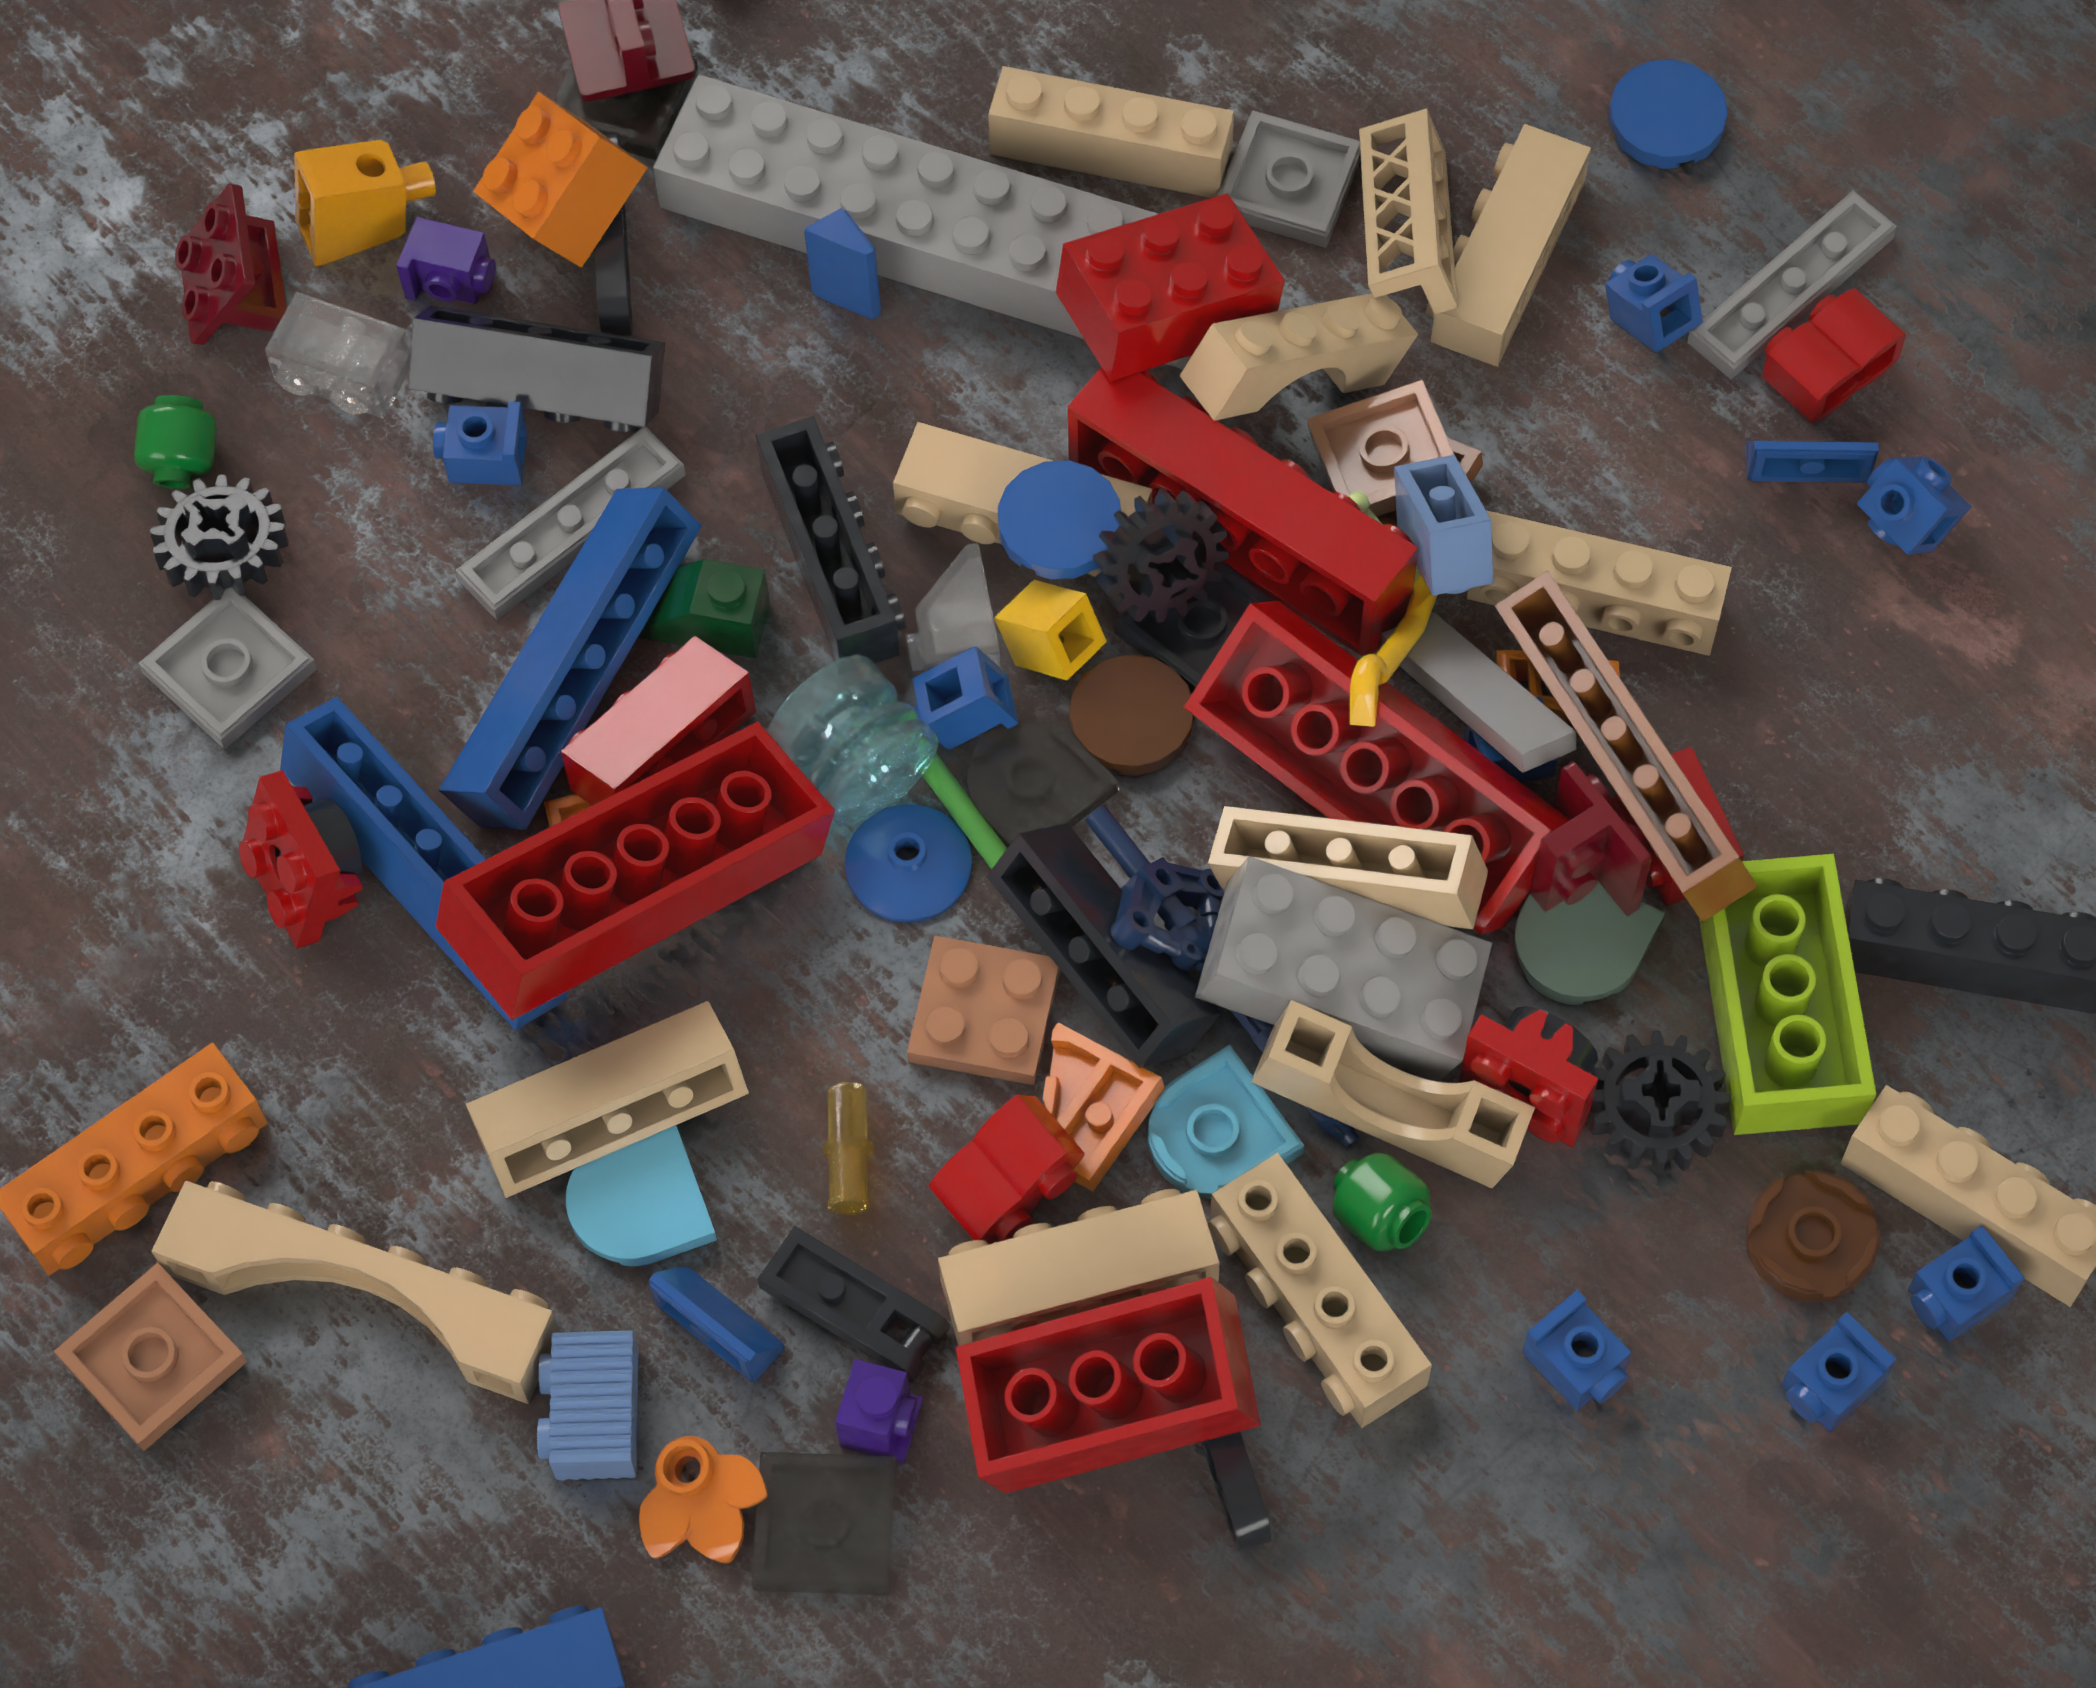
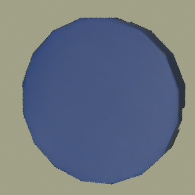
[1608,59,1728,169]
[997,460,1121,580]

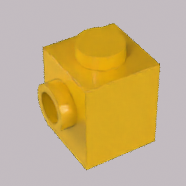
[994,580,1107,680]

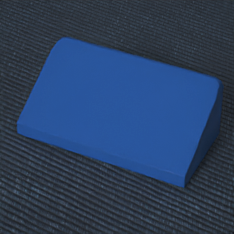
[804,207,881,320]
[1745,440,1879,483]
[649,1267,784,1382]

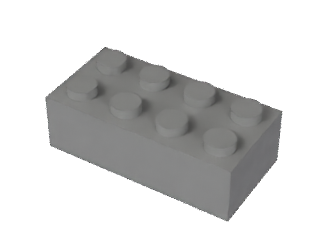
[1195,856,1492,1082]

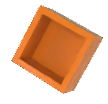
[473,91,648,268]

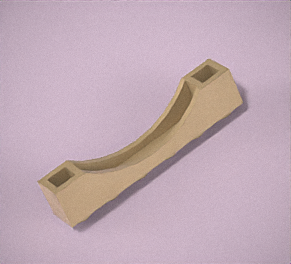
[151,1180,560,1404]

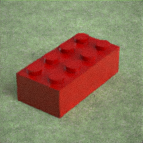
[955,1277,1261,1494]

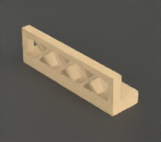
[1359,108,1458,315]

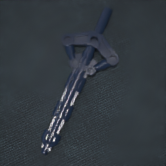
[1085,805,1360,1147]

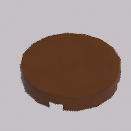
[1069,654,1194,776]
[1745,1171,1881,1302]

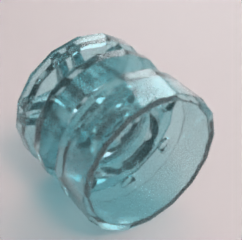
[768,655,939,826]

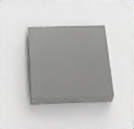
[1218,110,1361,248]
[138,586,317,750]

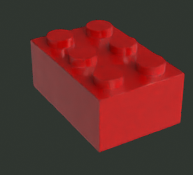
[1056,193,1285,381]

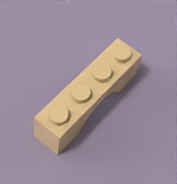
[1180,293,1418,421]
[1251,1000,1535,1188]

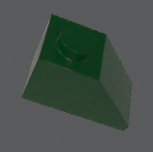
[637,559,770,659]

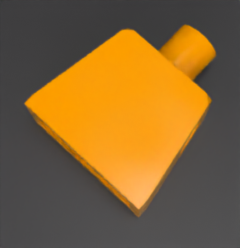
[294,139,436,267]

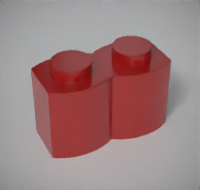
[1762,288,1906,424]
[928,1094,1085,1245]

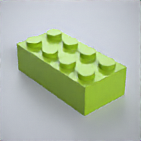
[1699,854,1876,1135]

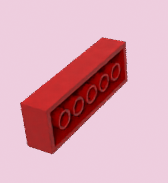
[1067,367,1419,657]
[1184,601,1570,935]
[435,721,835,1020]

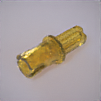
[822,1081,874,1215]

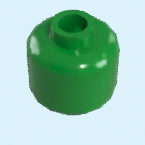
[134,395,217,489]
[1332,1153,1432,1252]

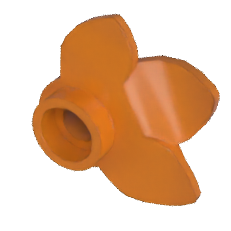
[639,1436,768,1564]

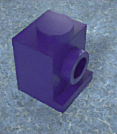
[396,217,496,304]
[835,1359,923,1464]

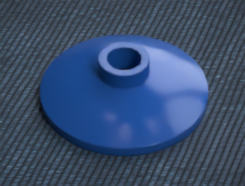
[845,804,972,923]

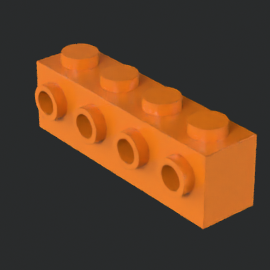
[0,1042,268,1277]

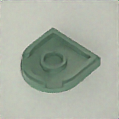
[1513,881,1665,1005]

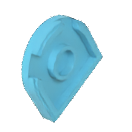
[1147,1045,1305,1199]
[566,1125,717,1267]

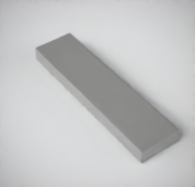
[1687,191,1897,380]
[455,427,686,620]
[1381,612,1576,773]

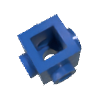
[1857,456,1972,555]

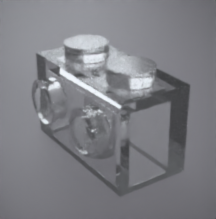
[264,292,411,419]

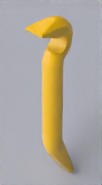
[1350,573,1437,727]

